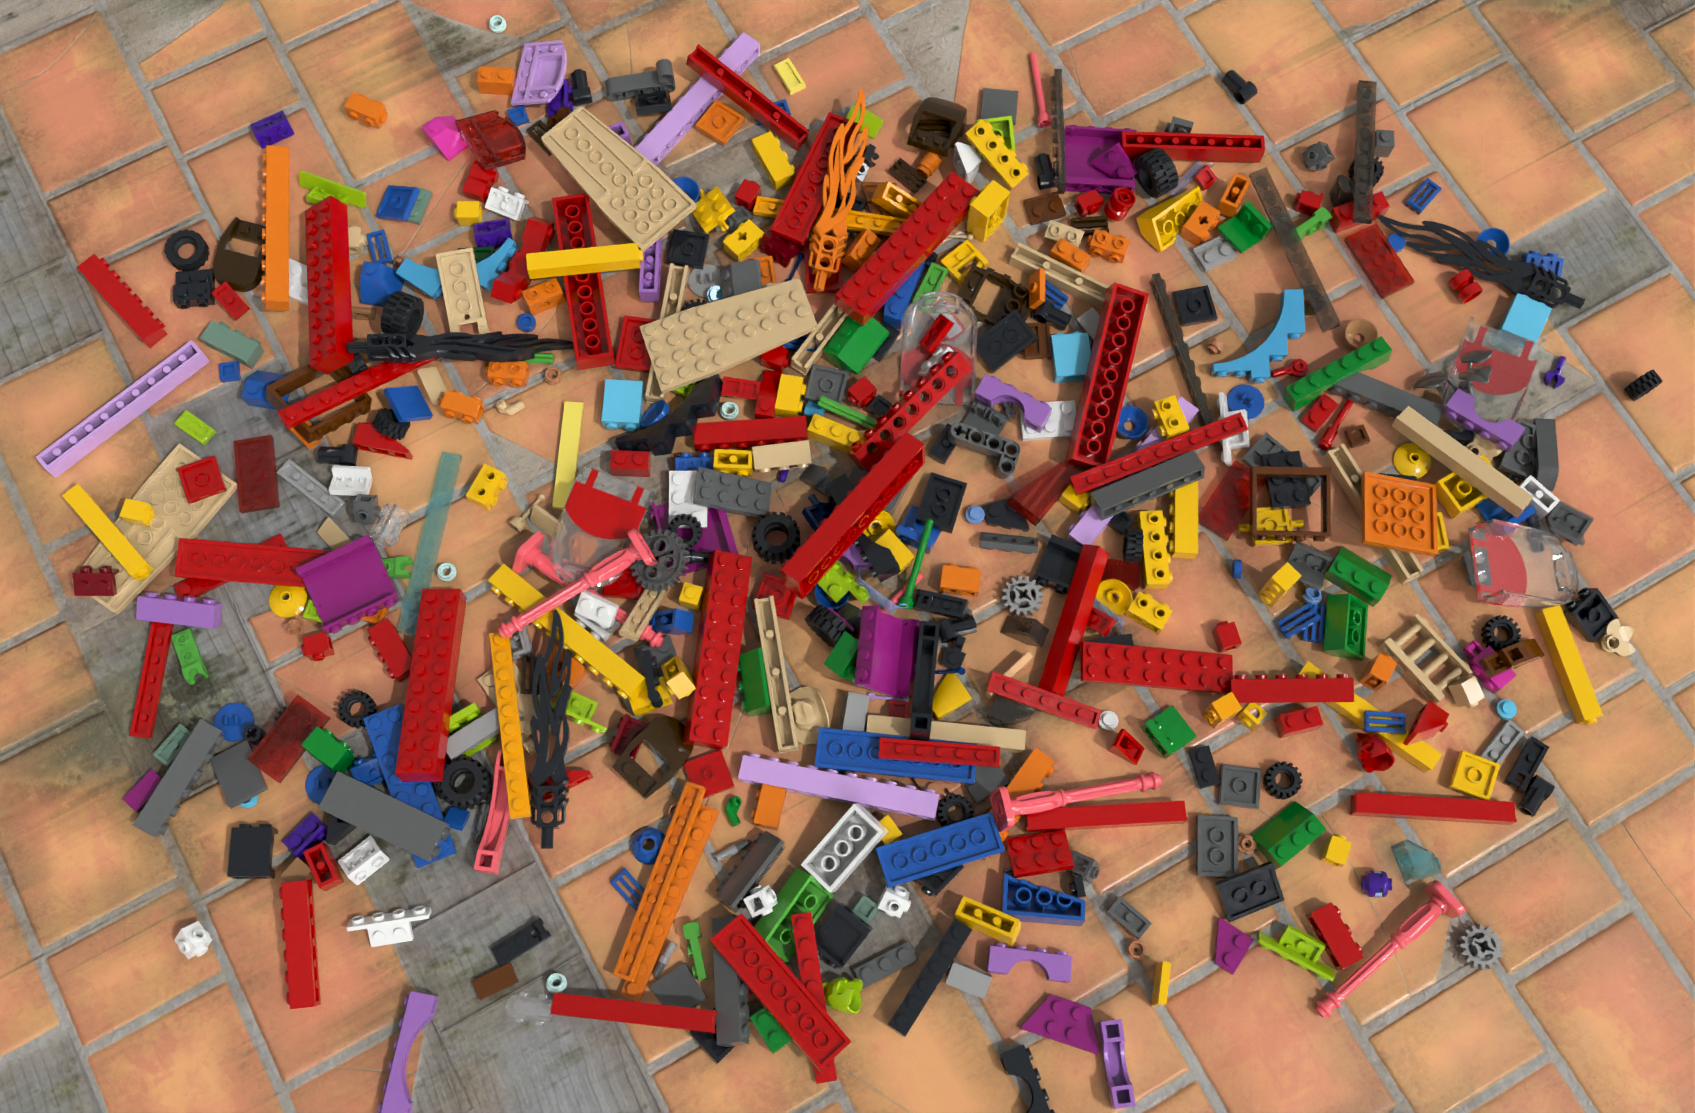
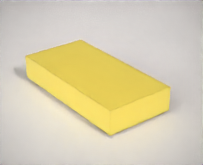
[774,58,806,95]

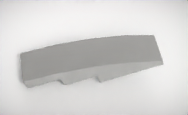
[446,707,523,760]

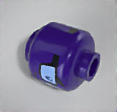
[1361,871,1392,897]

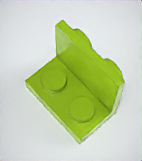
[448,702,497,759]

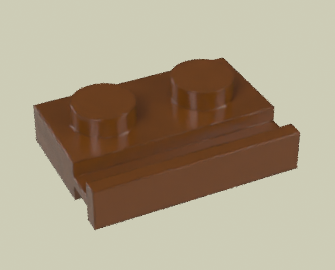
[1023,191,1066,226]
[1024,322,1052,360]

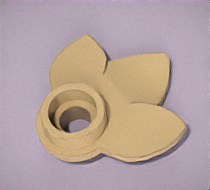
[1466,434,1503,466]
[1601,619,1635,656]

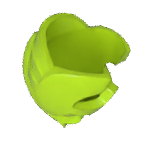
[822,977,863,1014]

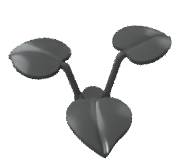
[1413,350,1493,399]

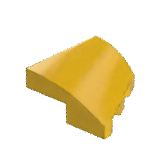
[932,670,972,721]

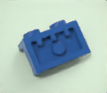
[1522,251,1564,277]
[675,452,714,471]
[350,751,385,786]

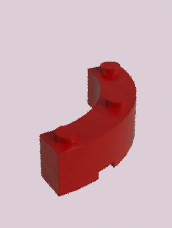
[491,216,555,304]

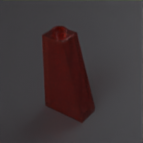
[1006,460,1079,526]

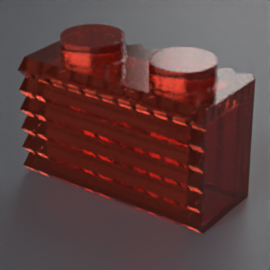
[1100,559,1142,592]

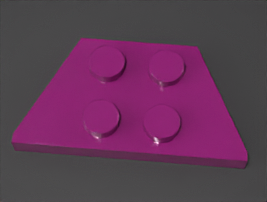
[1021,995,1099,1055]

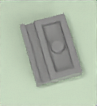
[1192,235,1237,273]

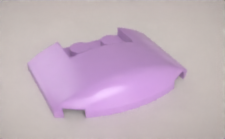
[511,40,567,106]

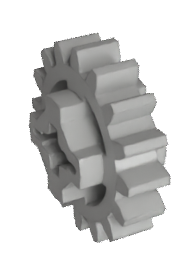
[1001,575,1044,618]
[1457,924,1505,970]

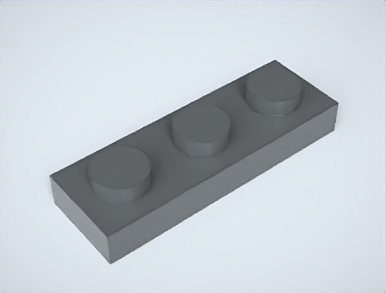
[980,532,1038,554]
[854,942,918,989]

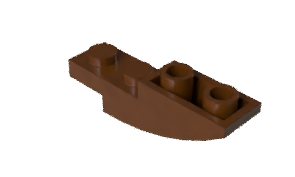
[1479,639,1545,679]

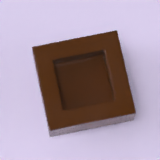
[1344,424,1370,449]

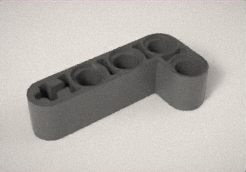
[605,59,676,101]
[1533,418,1559,491]
[947,422,1020,479]

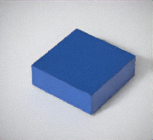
[507,105,530,128]
[219,361,241,383]
[444,807,470,831]

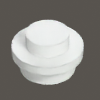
[1099,711,1118,731]

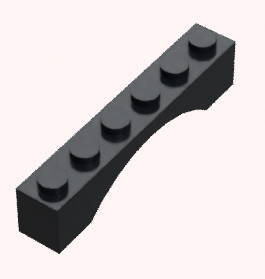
[825,474,901,583]
[909,621,940,741]
[887,919,972,1037]

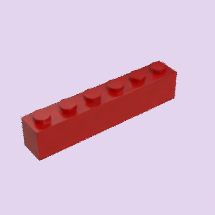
[77,254,168,348]
[694,416,808,452]
[1231,674,1354,703]
[279,879,321,1009]

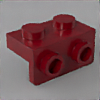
[759,230,803,268]
[72,566,119,596]
[609,713,648,760]

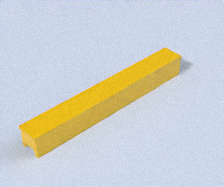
[1299,661,1442,773]

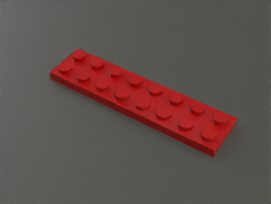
[770,112,862,246]
[174,538,332,588]
[1081,641,1233,694]
[709,913,851,1071]

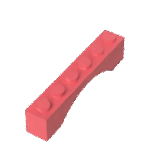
[474,749,510,875]

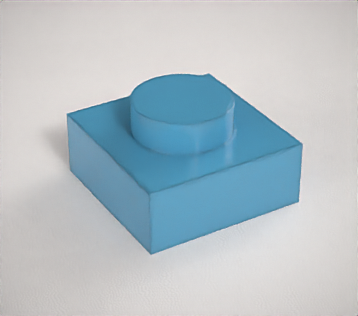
[804,401,826,418]

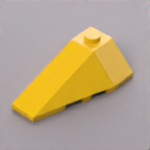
[1136,186,1203,252]

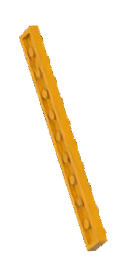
[753,196,906,236]
[489,632,531,820]

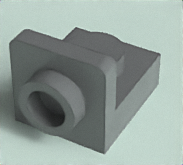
[1165,116,1194,133]
[725,206,753,234]
[1067,851,1100,884]

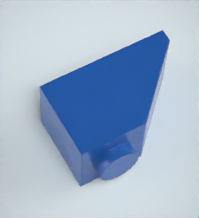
[650,608,694,635]

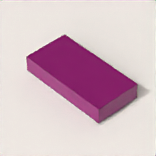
[122,769,162,813]

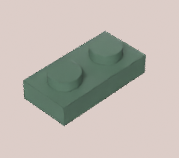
[407,188,433,225]
[153,724,192,767]

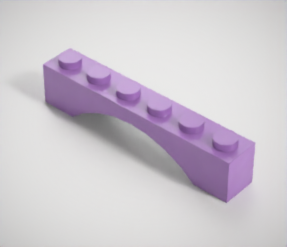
[378,991,439,1113]

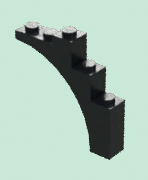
[615,374,723,456]

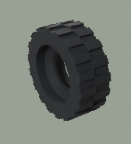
[164,229,210,271]

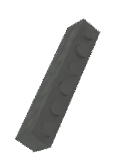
[1327,372,1444,426]
[1090,450,1205,521]
[133,719,225,837]
[712,915,750,1047]

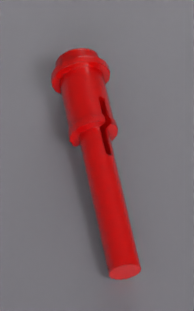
[1318,400,1353,451]

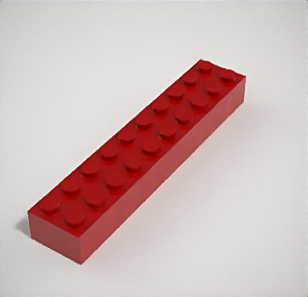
[835,171,980,326]
[552,193,615,370]
[305,196,354,375]
[1065,282,1149,470]
[781,432,925,600]
[683,549,752,750]
[395,589,467,782]

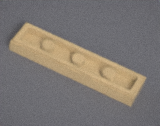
[619,585,669,642]

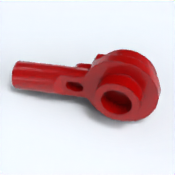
[1271,359,1308,378]

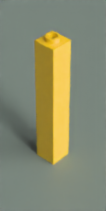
[526,243,644,279]
[62,483,154,582]
[1535,605,1603,726]

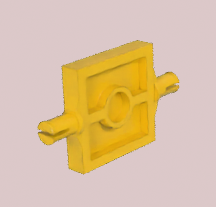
[692,186,735,233]
[1238,507,1304,547]

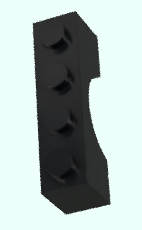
[999,1045,1055,1113]

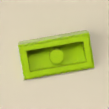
[846,103,883,139]

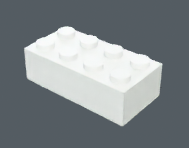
[801,803,888,893]

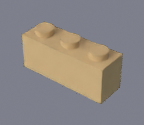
[752,440,812,473]

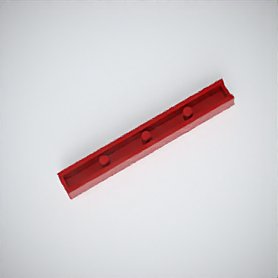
[686,44,809,151]
[1038,544,1109,697]
[1350,792,1517,825]
[1025,801,1188,833]
[551,993,718,1033]

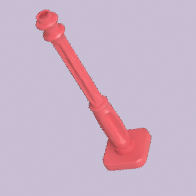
[498,528,657,638]
[512,531,664,648]
[990,772,1162,832]
[1315,880,1466,1018]

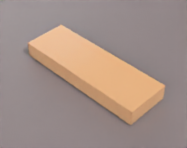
[985,652,1033,700]

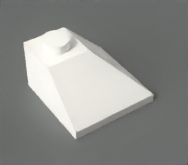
[953,142,981,184]

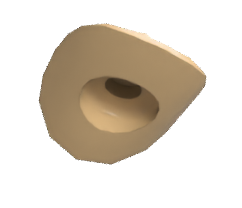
[790,686,830,745]

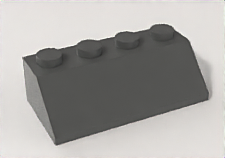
[720,259,763,299]
[716,831,786,913]

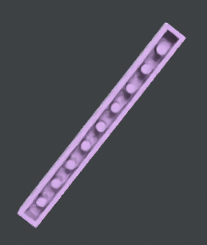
[634,32,761,166]
[36,340,210,478]
[1067,397,1199,547]
[738,753,940,821]

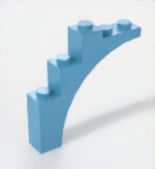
[396,238,517,300]
[1210,289,1305,384]

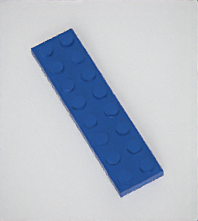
[363,704,457,868]
[815,727,978,785]

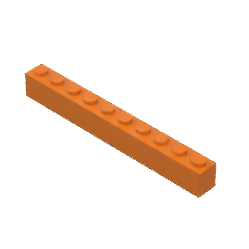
[262,145,289,311]

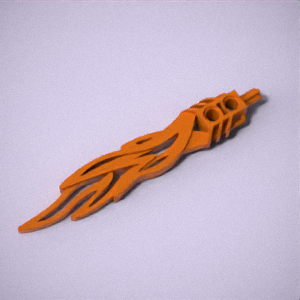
[808,89,868,292]

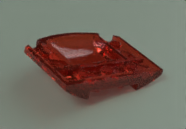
[455,110,526,171]

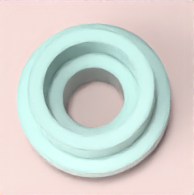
[489,15,507,33]
[720,402,739,420]
[437,563,457,582]
[546,973,567,994]

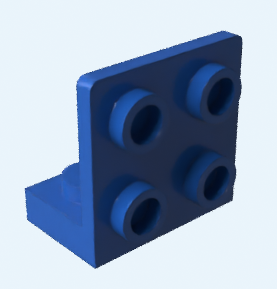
[1476,498,1537,535]
[895,505,941,554]

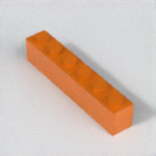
[983,747,1055,861]

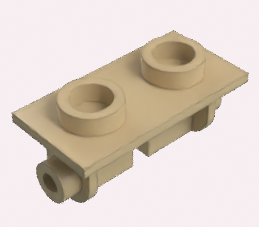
[1044,220,1084,248]

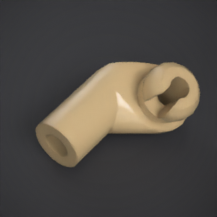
[496,400,525,416]

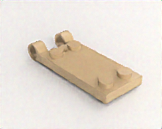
[436,248,490,335]
[477,662,563,755]

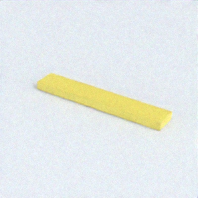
[552,402,584,510]

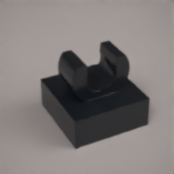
[862,144,879,168]

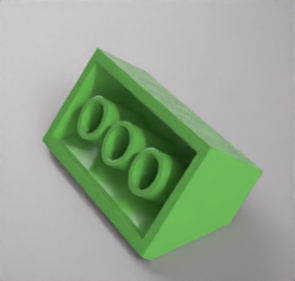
[754,867,834,963]

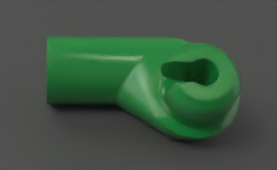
[725,796,742,827]

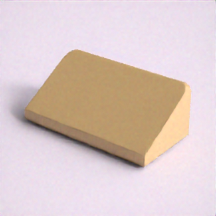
[417,366,447,406]
[530,504,568,541]
[317,517,352,551]

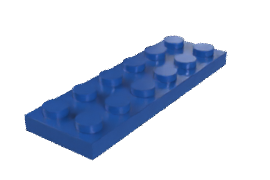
[876,812,1005,888]

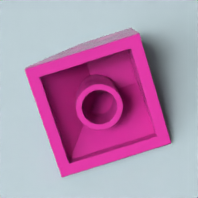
[421,116,476,162]

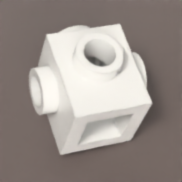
[878,884,911,918]
[743,885,778,918]
[174,921,212,959]

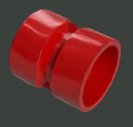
[1104,187,1136,222]
[1448,269,1483,304]

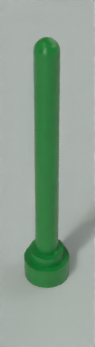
[897,518,934,610]

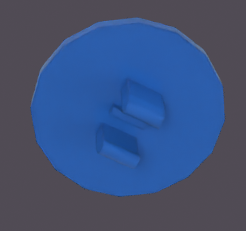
[1227,384,1264,420]
[214,703,254,742]
[305,765,336,804]

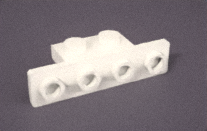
[1217,392,1250,467]
[346,906,432,947]

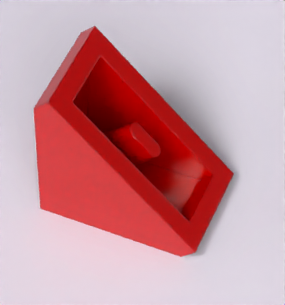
[1109,728,1145,765]

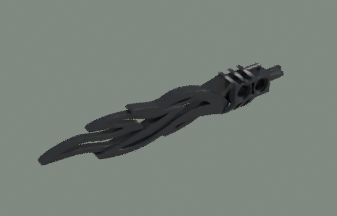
[1377,215,1585,309]
[347,331,574,363]
[529,609,573,849]

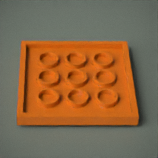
[1361,471,1438,557]

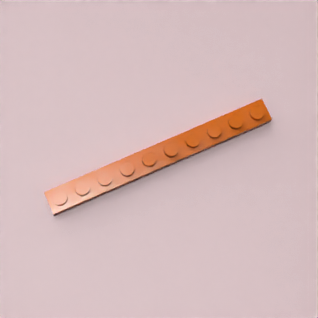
[613,781,706,983]
[620,804,720,1002]

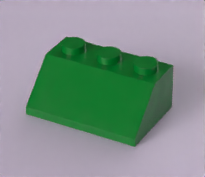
[823,316,890,375]
[1324,546,1392,607]
[1323,593,1368,661]
[737,647,771,717]
[1252,801,1327,870]

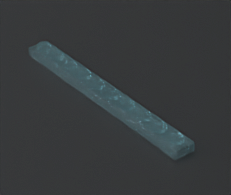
[397,451,462,636]

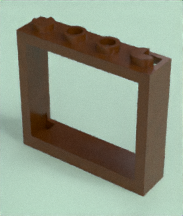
[266,364,372,444]
[1249,466,1331,542]

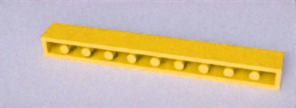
[488,563,647,701]

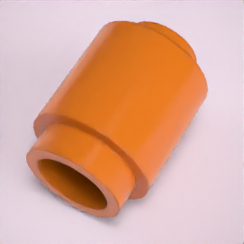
[916,151,942,178]

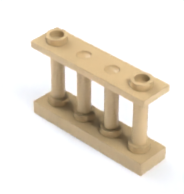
[1379,614,1473,704]

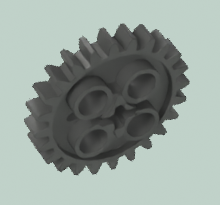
[629,529,690,592]

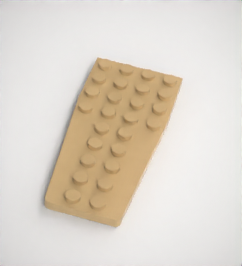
[542,106,697,252]
[639,279,817,394]
[72,443,239,614]

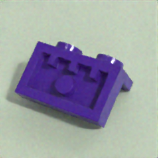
[548,79,573,118]
[250,110,294,149]
[473,218,513,248]
[283,812,328,859]

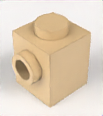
[348,226,367,255]
[1448,676,1485,708]

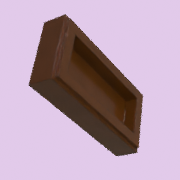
[472,963,519,1001]

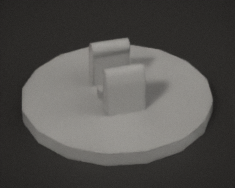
[688,264,722,298]

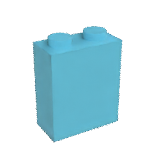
[1495,293,1552,349]
[1050,331,1091,383]
[601,379,645,431]

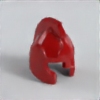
[1356,732,1395,773]

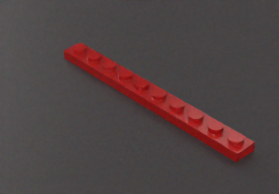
[277,358,438,430]
[1069,412,1248,496]

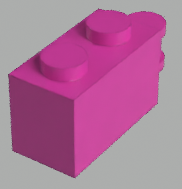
[1463,640,1517,694]

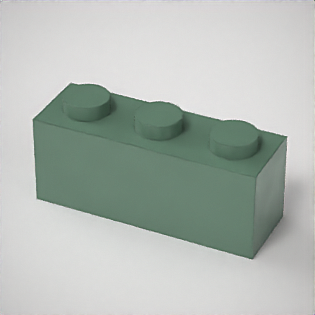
[200,320,265,369]

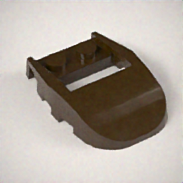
[907,97,967,157]
[213,217,266,292]
[954,262,1032,326]
[611,716,694,800]

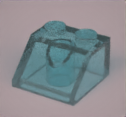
[1391,840,1442,885]

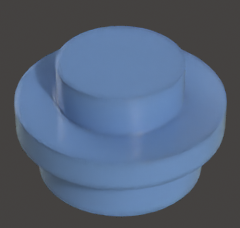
[966,505,985,524]
[1302,587,1322,605]

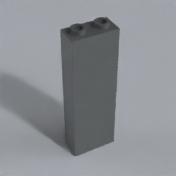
[318,771,450,862]

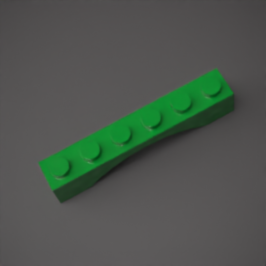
[1283,336,1392,412]

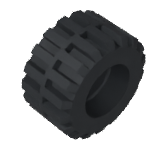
[1134,148,1178,198]
[381,290,424,334]
[752,512,800,564]
[437,756,492,810]

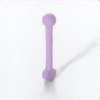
[868,692,909,701]

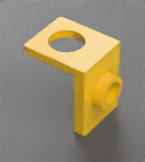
[1237,703,1267,730]

